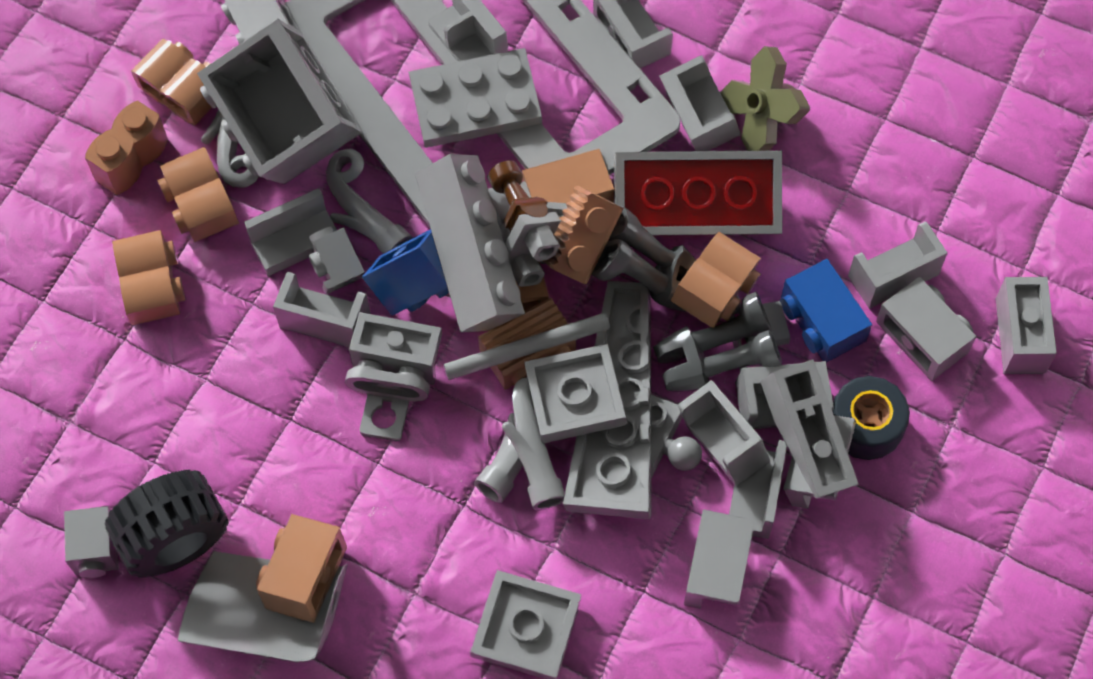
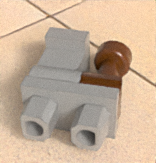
[487,160,561,287]

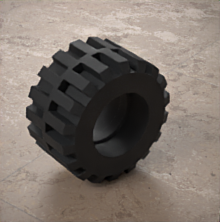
[104,470,229,578]

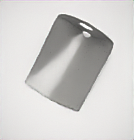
[178,551,348,662]

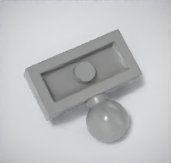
[651,394,702,478]

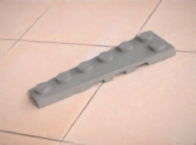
[563,281,651,519]

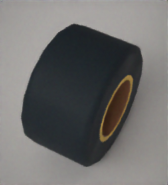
[832,376,910,460]

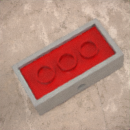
[614,150,782,235]

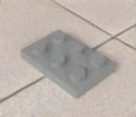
[409,48,542,148]

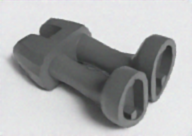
[591,206,696,313]
[653,292,782,392]

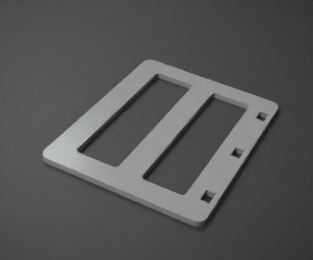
[286,0,680,229]

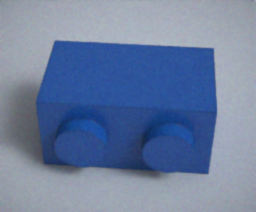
[362,229,449,316]
[780,259,872,363]

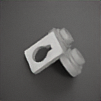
[345,360,430,441]

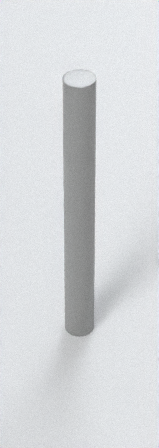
[444,313,610,380]

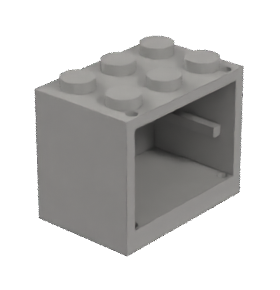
[197,19,363,184]

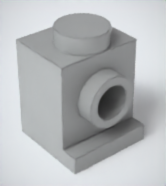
[309,226,365,295]

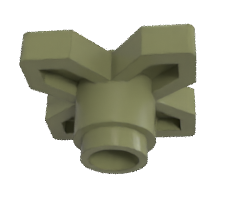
[720,46,810,151]

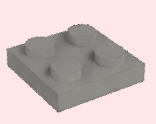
[524,344,627,444]
[470,570,581,679]

